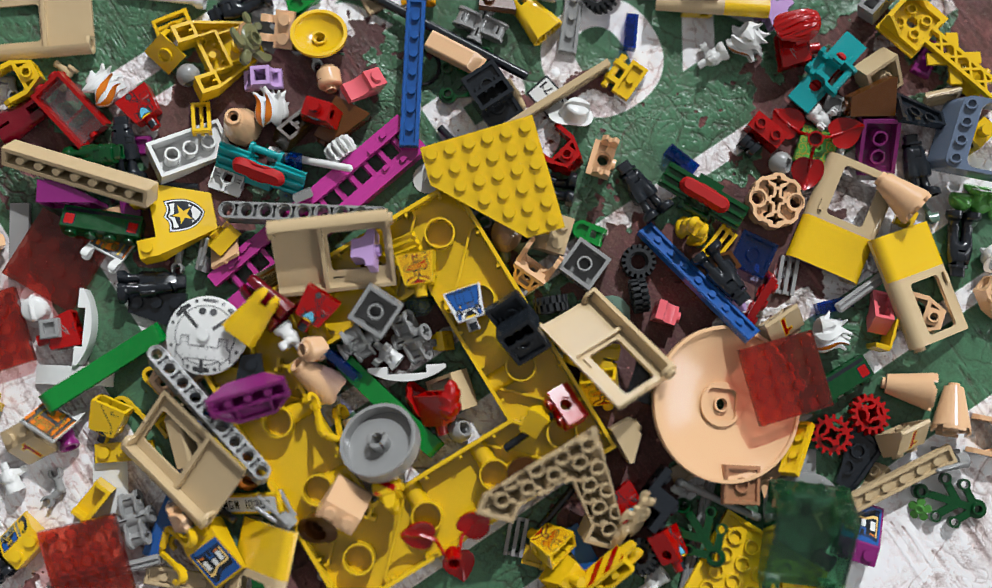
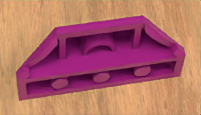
[205,372,291,424]

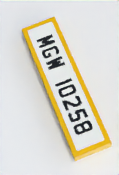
[218,492,284,515]

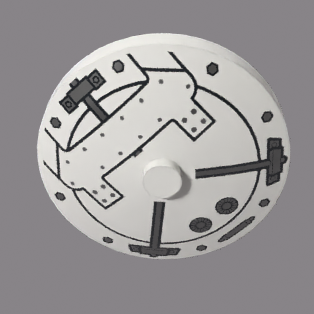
[166,296,246,375]

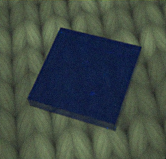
[733,229,779,280]
[324,350,363,382]

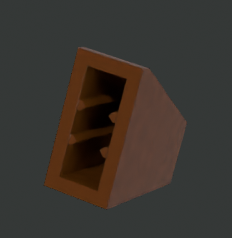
[841,76,898,117]
[314,96,371,147]

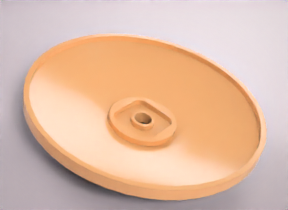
[652,325,800,484]

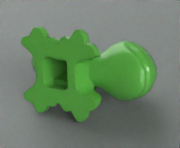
[948,183,992,220]

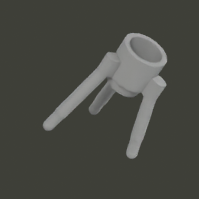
[195,238,212,273]
[930,446,971,476]
[254,489,297,530]

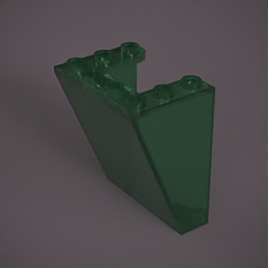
[757,479,862,588]

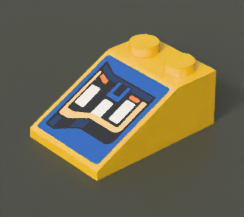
[182,516,246,588]

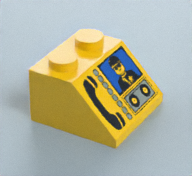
[0,511,54,570]

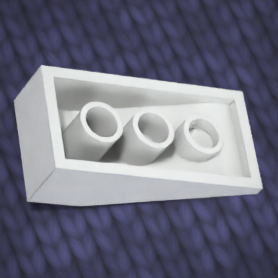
[145,119,230,185]

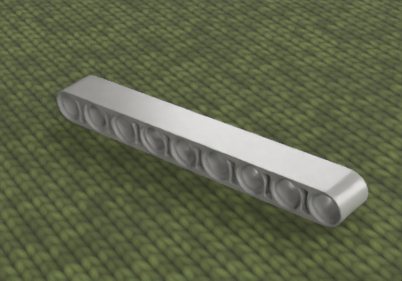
[218,201,391,229]
[147,345,271,485]

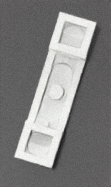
[72,288,98,366]
[368,363,446,382]
[35,365,115,387]

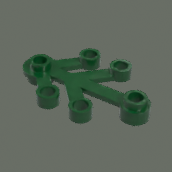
[439,46,494,104]
[910,473,987,528]
[677,497,729,567]

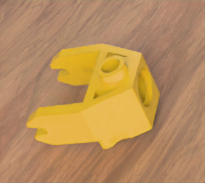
[0,60,47,108]

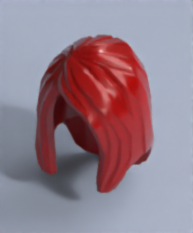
[773,8,821,49]

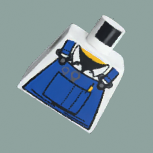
[443,282,484,332]

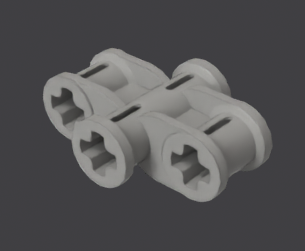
[452,5,509,46]
[390,309,433,364]
[337,323,380,364]
[112,489,157,550]

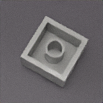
[557,237,612,292]
[347,282,404,339]

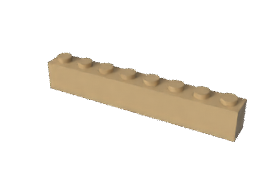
[1,139,158,208]

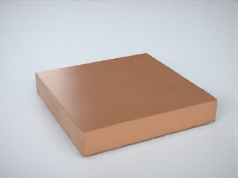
[721,464,761,506]

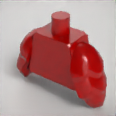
[405,380,462,436]

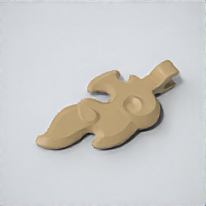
[609,491,656,550]

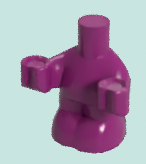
[56,428,80,453]

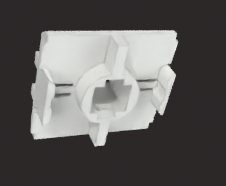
[208,166,245,198]

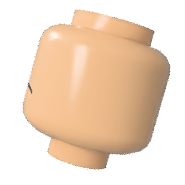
[316,64,342,94]
[298,336,329,362]

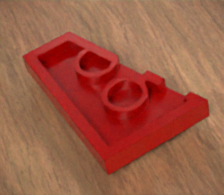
[744,271,778,325]

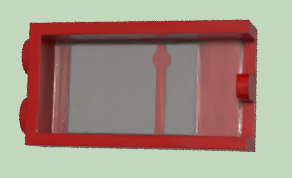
[30,71,113,149]

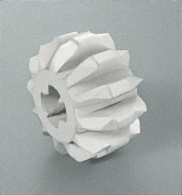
[324,134,357,163]

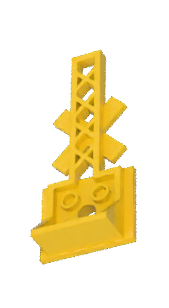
[875,0,992,98]

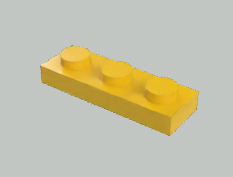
[778,421,815,477]
[94,440,155,463]

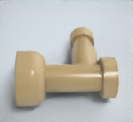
[53,60,79,93]

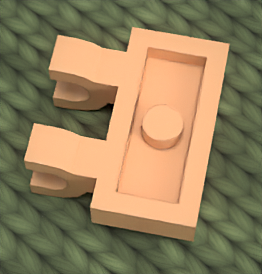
[259,9,296,50]

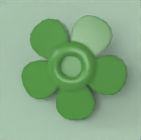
[908,498,932,521]

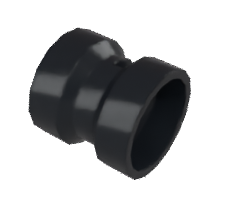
[736,132,763,159]

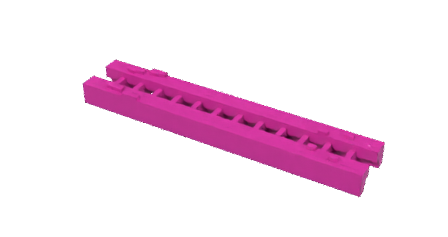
[207,114,425,309]

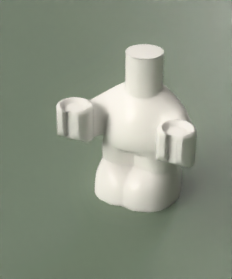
[697,41,730,69]
[805,103,839,132]
[273,320,300,351]
[371,342,405,371]
[0,461,28,496]
[639,564,671,588]

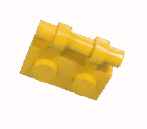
[600,54,648,102]

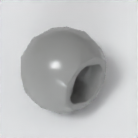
[176,63,200,87]
[768,151,792,174]
[448,418,472,443]

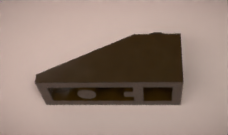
[272,108,316,153]

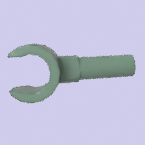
[922,203,940,224]

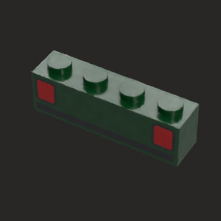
[59,204,146,246]
[796,354,875,416]

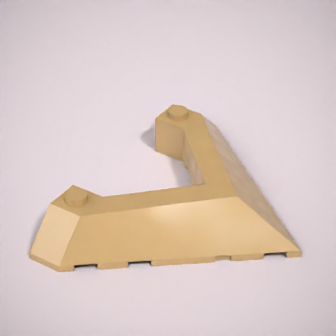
[476,425,622,549]

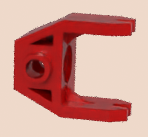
[544,123,584,176]

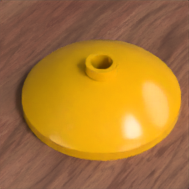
[290,9,347,58]

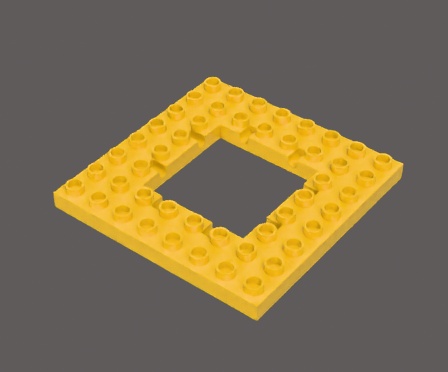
[203,189,617,588]

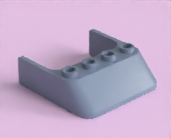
[927,96,992,182]

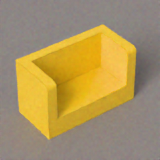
[70,477,116,524]

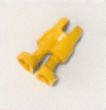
[675,216,709,247]

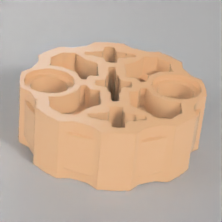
[745,172,805,230]

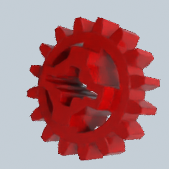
[847,393,891,436]
[811,414,854,456]

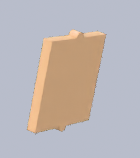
[211,239,239,270]

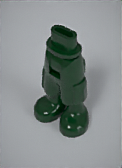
[62,143,125,166]

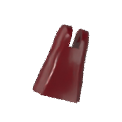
[0,98,48,145]
[239,274,297,333]

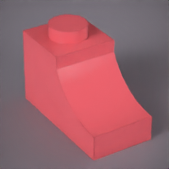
[340,67,387,104]
[866,290,895,336]
[650,299,681,327]

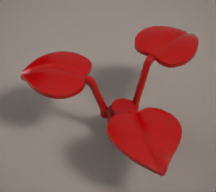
[772,108,865,190]
[400,511,491,582]

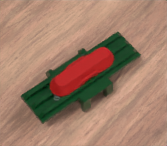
[657,161,750,231]

